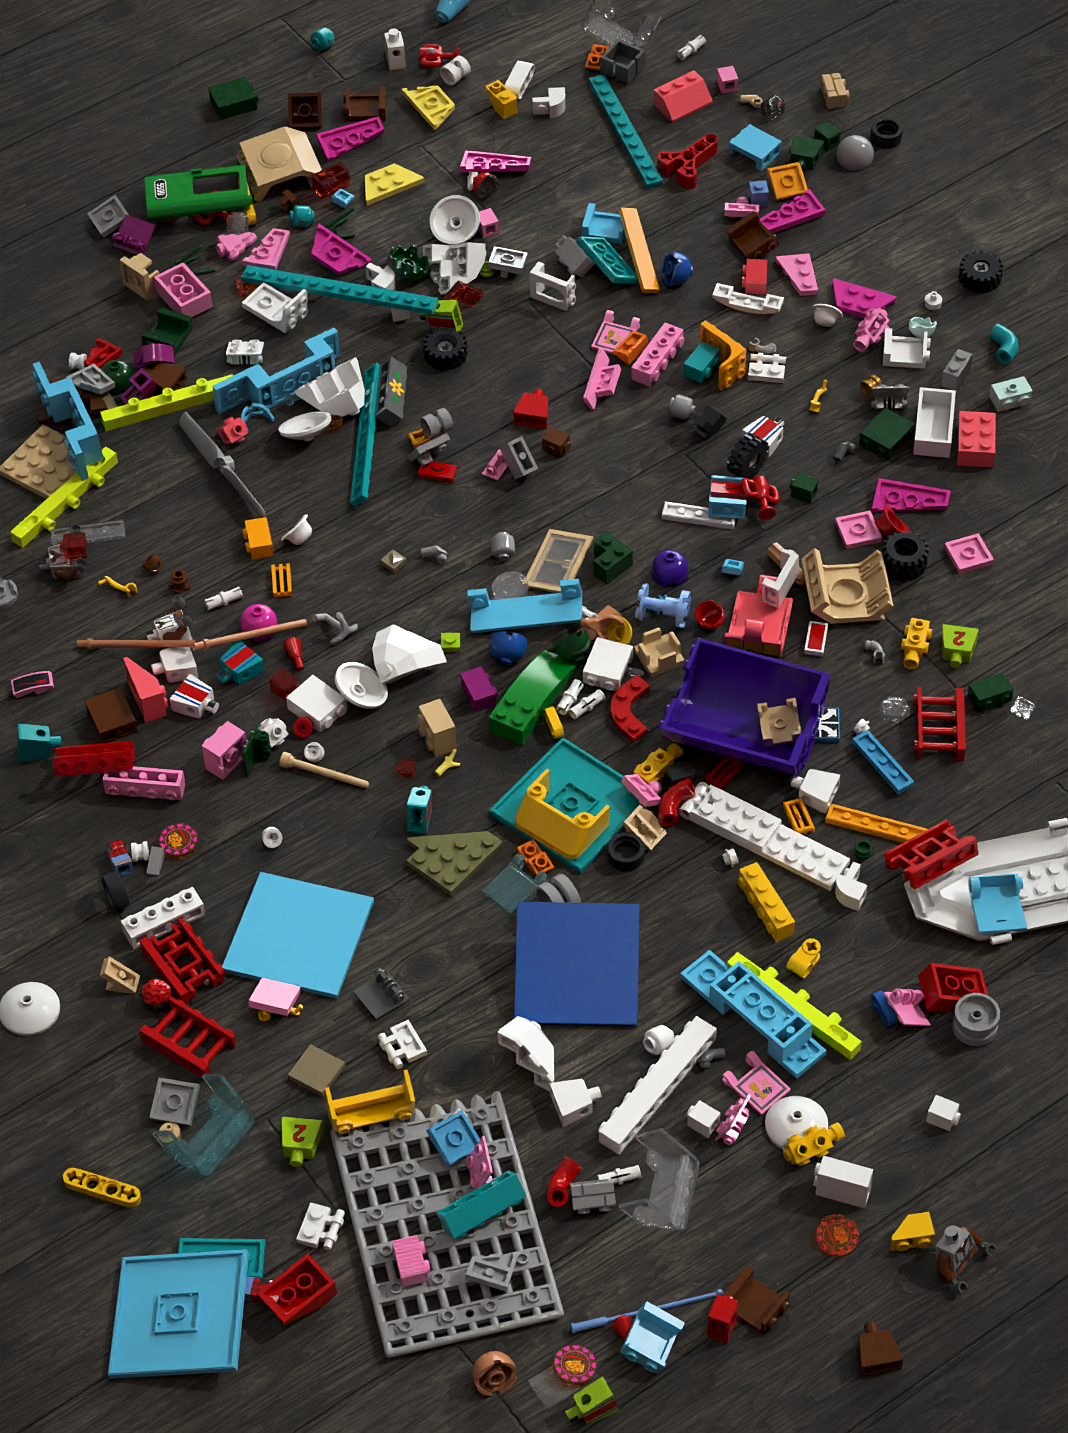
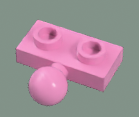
[724,197,759,218]
[621,774,662,807]

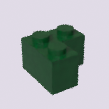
[594,531,633,585]

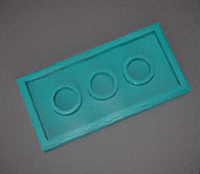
[576,237,639,284]
[178,1238,266,1279]

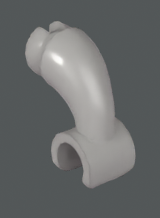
[748,338,776,355]
[865,640,885,664]

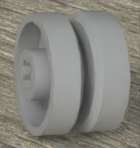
[535,874,582,903]
[952,993,1000,1047]

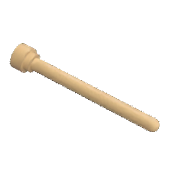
[279,752,369,788]

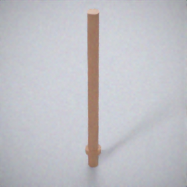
[192,619,307,651]
[77,638,195,650]

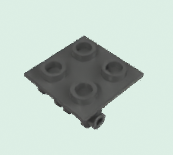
[353,968,410,1020]

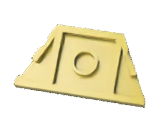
[402,86,455,130]
[365,163,424,206]

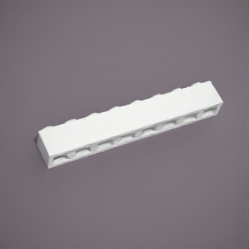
[598,1016,717,1155]

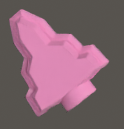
[216,232,257,261]

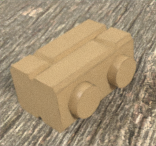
[820,73,850,109]

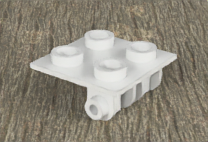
[226,340,264,364]

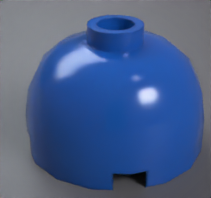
[662,251,693,286]
[489,631,527,666]

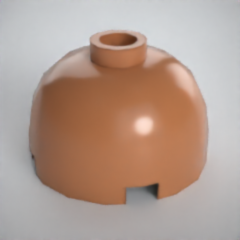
[472,1351,517,1396]

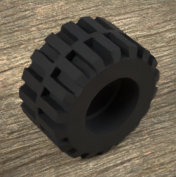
[882,531,929,580]

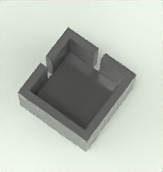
[600,39,645,84]

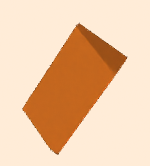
[613,331,649,365]

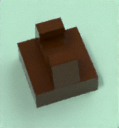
[279,189,299,213]

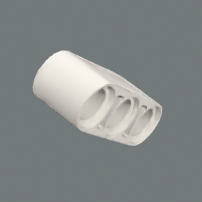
[505,60,535,99]

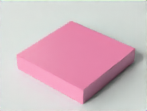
[835,511,882,550]
[944,533,994,574]
[249,978,301,1016]

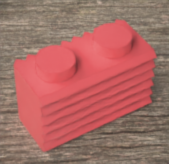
[742,259,767,295]

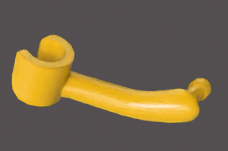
[809,380,827,413]
[97,576,137,597]
[258,1004,303,1021]

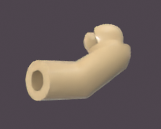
[740,95,763,108]

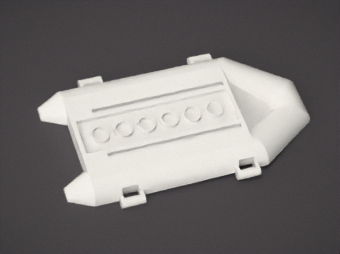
[904,818,1068,945]

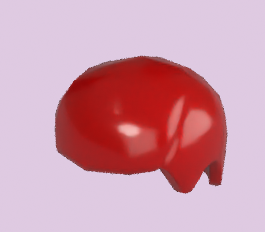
[695,600,725,630]

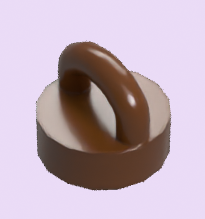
[142,553,163,574]

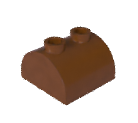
[288,93,323,127]

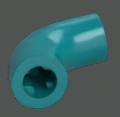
[989,323,1019,364]

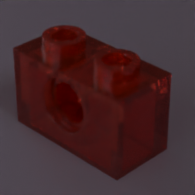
[312,161,350,199]

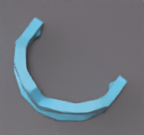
[241,403,275,432]

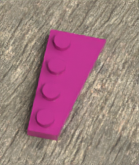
[316,116,384,163]
[460,151,532,172]
[759,189,825,234]
[872,478,951,512]

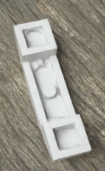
[712,283,784,314]

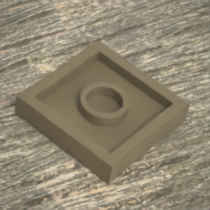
[288,1044,346,1097]

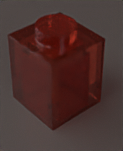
[60,533,88,560]
[269,668,300,702]

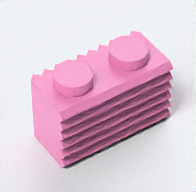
[392,1235,431,1287]

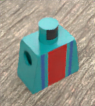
[217,641,264,684]
[407,786,432,834]

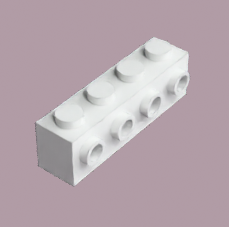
[121,887,205,949]

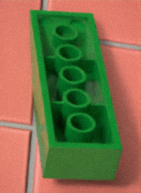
[489,650,578,746]

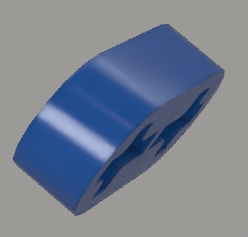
[871,990,898,1027]

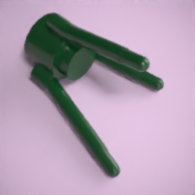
[324,208,355,239]
[170,246,215,275]

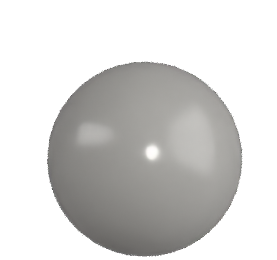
[836,135,874,171]

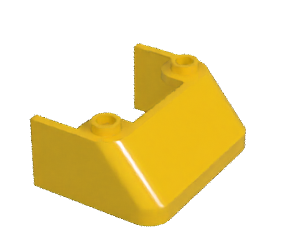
[515,769,610,860]
[325,1069,415,1134]

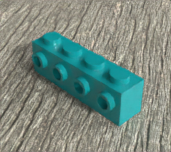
[436,1170,526,1239]

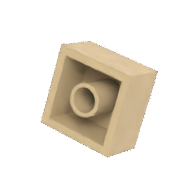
[417,699,457,757]

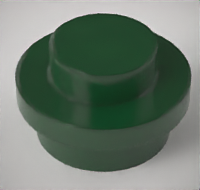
[853,840,873,859]

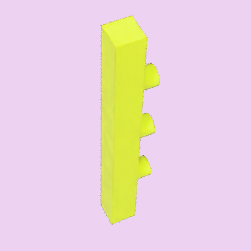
[100,375,233,431]
[10,447,118,548]
[727,952,862,1060]

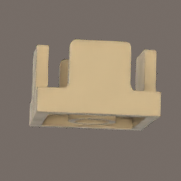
[120,253,160,300]
[634,628,685,677]

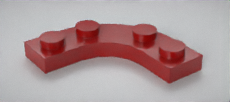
[611,675,650,743]

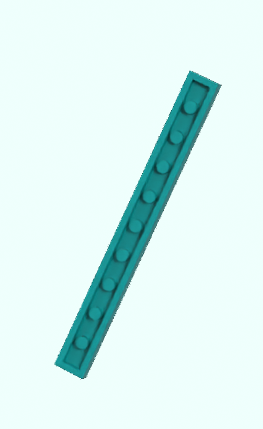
[589,75,663,189]
[350,362,380,506]

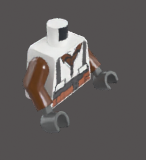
[146,594,193,640]

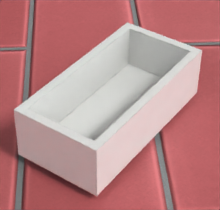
[913,387,956,458]

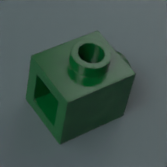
[814,121,841,151]
[789,473,819,504]

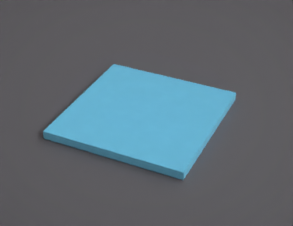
[222,872,374,999]
[108,1249,249,1379]

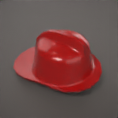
[875,505,910,537]

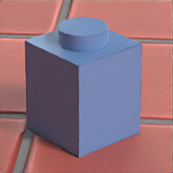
[749,180,769,208]

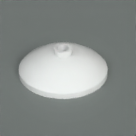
[430,195,480,245]
[279,411,331,441]
[335,662,388,709]
[0,982,60,1036]
[765,1096,828,1152]

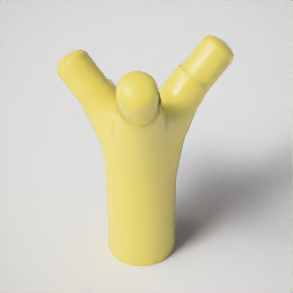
[434,749,460,777]

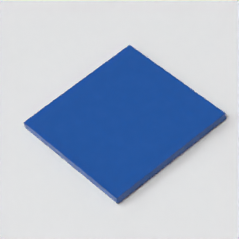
[514,902,639,1026]

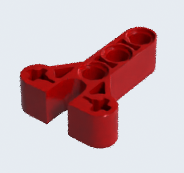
[657,133,718,189]

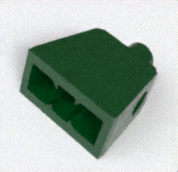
[790,135,824,172]

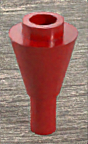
[283,637,304,671]
[612,1315,633,1341]

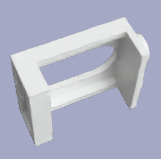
[530,262,576,311]

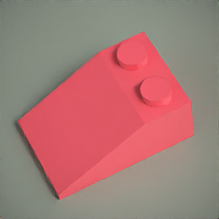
[123,657,168,723]

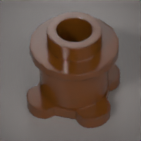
[169,569,191,594]

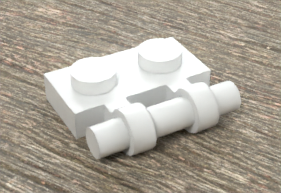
[748,353,786,383]
[378,1020,427,1069]
[296,1203,345,1250]

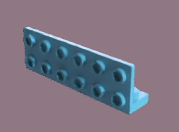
[468,579,582,633]

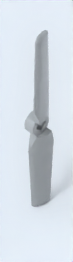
[180,412,266,518]

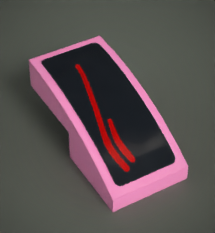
[11,671,54,698]

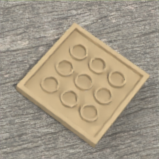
[0,425,75,499]

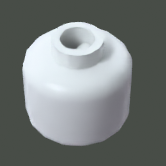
[643,1025,674,1055]

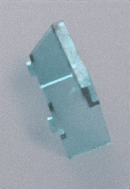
[152,1074,255,1176]

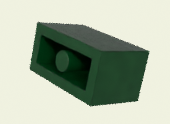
[967,672,1014,712]

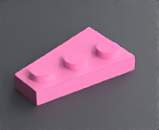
[242,228,290,270]
[775,254,818,296]

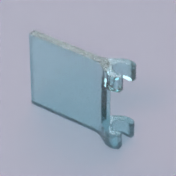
[482,853,549,915]

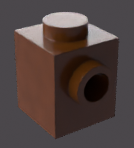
[542,427,571,458]

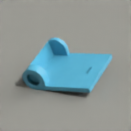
[968,873,1027,934]

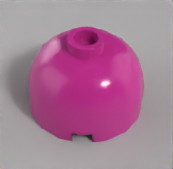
[240,604,277,642]

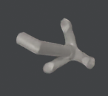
[313,612,358,645]

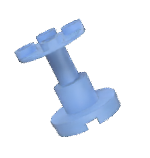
[635,583,691,629]

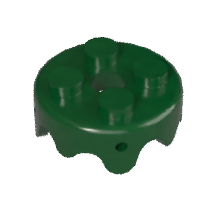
[387,245,432,280]

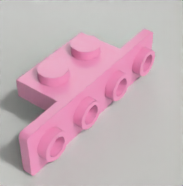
[583,348,621,410]

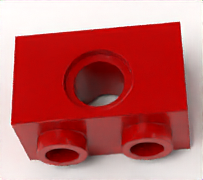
[707,1294,738,1344]

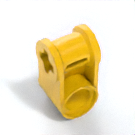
[786,939,821,979]

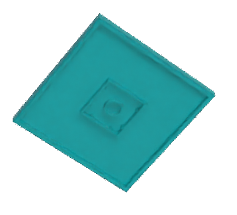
[489,737,646,874]

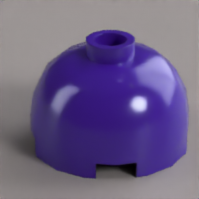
[651,550,688,587]

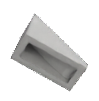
[146,846,165,876]

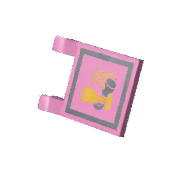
[591,310,640,355]
[722,1051,791,1116]

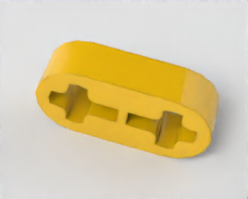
[544,707,564,740]

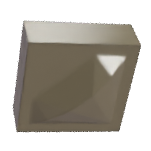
[380,549,407,573]

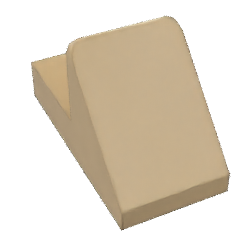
[100,956,140,994]

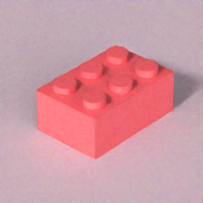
[957,411,996,468]

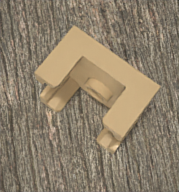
[757,698,802,748]

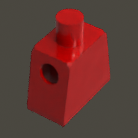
[513,389,549,430]

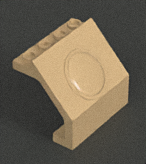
[237,127,324,202]
[801,548,893,624]

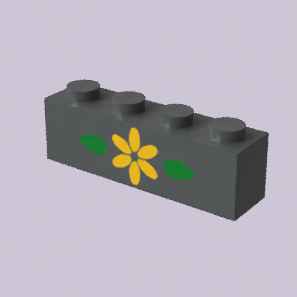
[375,357,407,427]

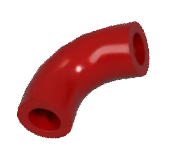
[658,778,696,827]
[547,1156,582,1207]

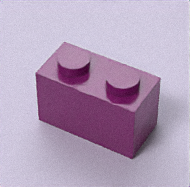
[460,666,498,712]

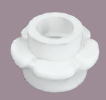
[853,719,870,736]
[722,849,738,868]

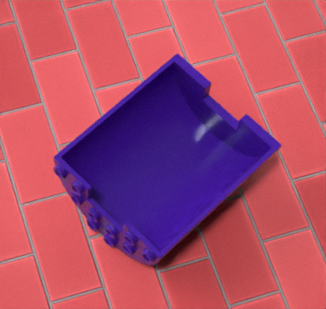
[658,638,831,776]

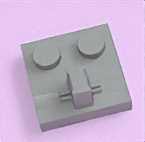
[87,195,129,238]
[488,246,528,278]
[408,433,450,466]
[149,1077,200,1126]

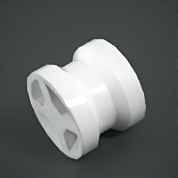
[69,353,87,370]
[131,841,149,862]

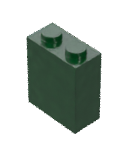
[208,77,259,120]

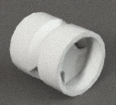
[440,56,471,86]

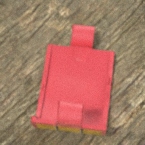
[724,575,793,657]

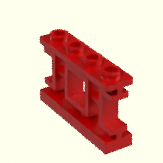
[884,819,979,889]
[139,918,225,1005]

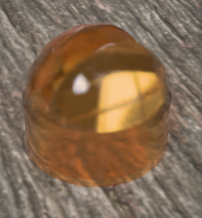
[329,415,343,430]

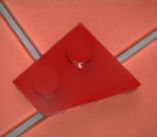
[85,338,123,369]

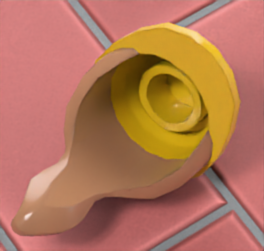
[580,615,632,645]

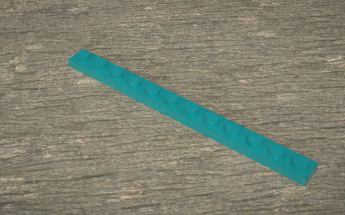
[241,265,439,315]

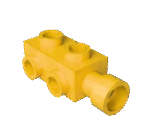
[901,618,932,669]
[634,743,683,784]
[783,1122,845,1166]

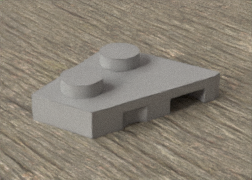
[66,364,115,394]
[465,1252,519,1292]

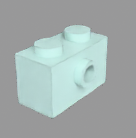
[990,376,1033,412]

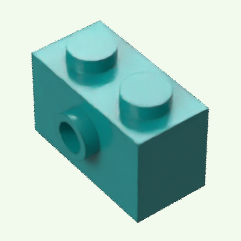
[683,342,721,384]

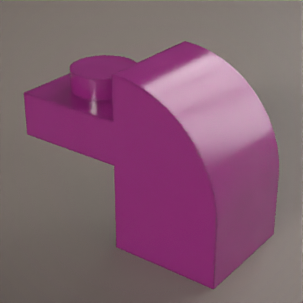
[133,344,175,370]
[120,368,157,404]

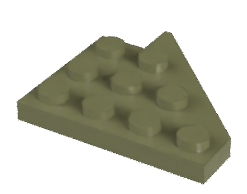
[406,831,503,896]

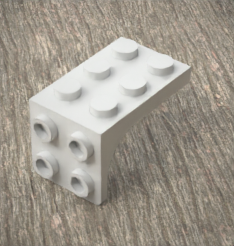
[242,282,308,333]

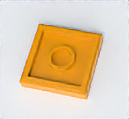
[767,162,808,201]

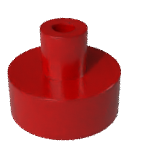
[293,717,313,738]

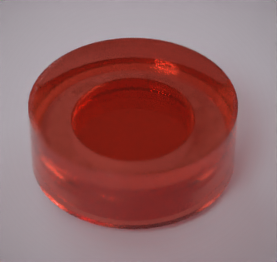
[397,758,416,778]

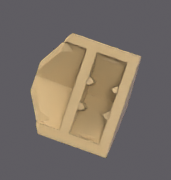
[623,805,667,851]

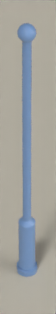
[570,1289,724,1334]

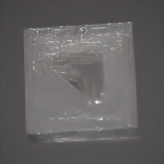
[1010,696,1035,720]

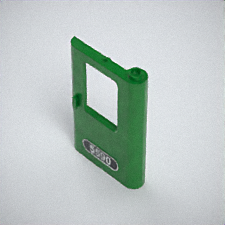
[145,165,253,221]

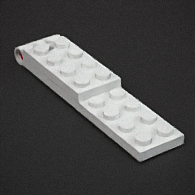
[678,782,850,891]

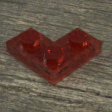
[441,280,484,307]

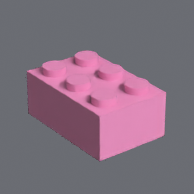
[154,263,212,317]

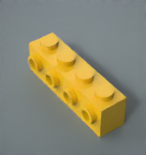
[737,862,795,942]

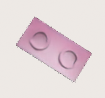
[482,448,508,481]

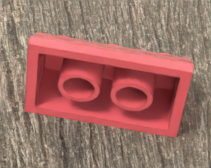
[654,70,713,123]

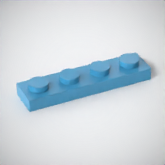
[852,730,914,795]

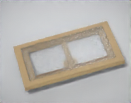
[522,529,593,593]

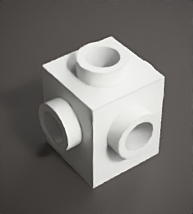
[260,718,288,747]

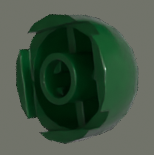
[101,359,134,395]
[552,629,591,663]

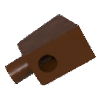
[144,362,187,396]
[858,1322,903,1377]

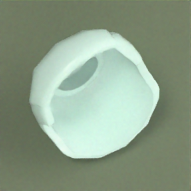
[909,317,937,338]

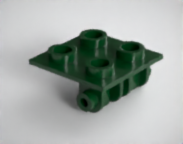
[242,724,272,777]

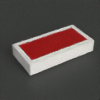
[804,621,828,656]

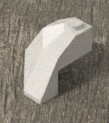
[423,242,486,295]
[295,357,365,416]
[372,625,447,684]
[498,1016,554,1092]

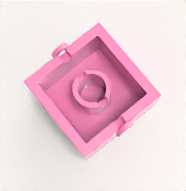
[202,721,248,780]

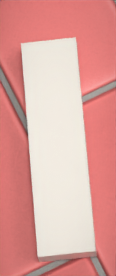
[662,502,736,530]

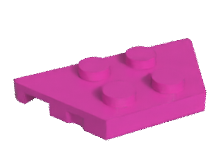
[311,224,372,276]
[832,278,896,319]

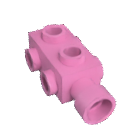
[853,307,890,352]

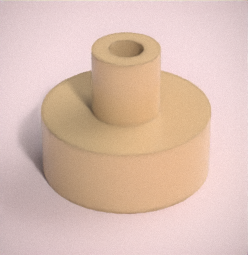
[159,1122,181,1145]

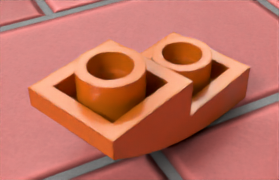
[585,44,609,71]
[516,839,554,877]

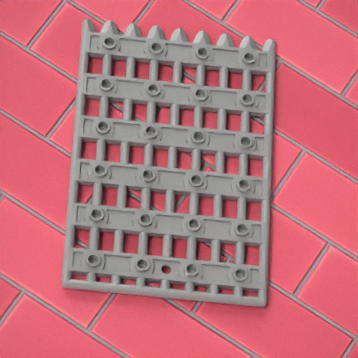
[330,1091,564,1358]

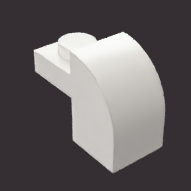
[533,87,565,118]
[366,263,396,291]
[835,862,867,911]

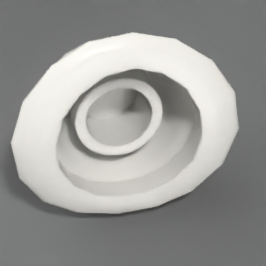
[812,304,843,327]
[281,514,312,545]

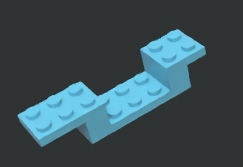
[212,328,340,414]
[32,362,104,480]
[680,950,826,1079]

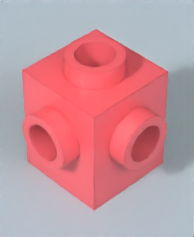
[216,417,249,445]

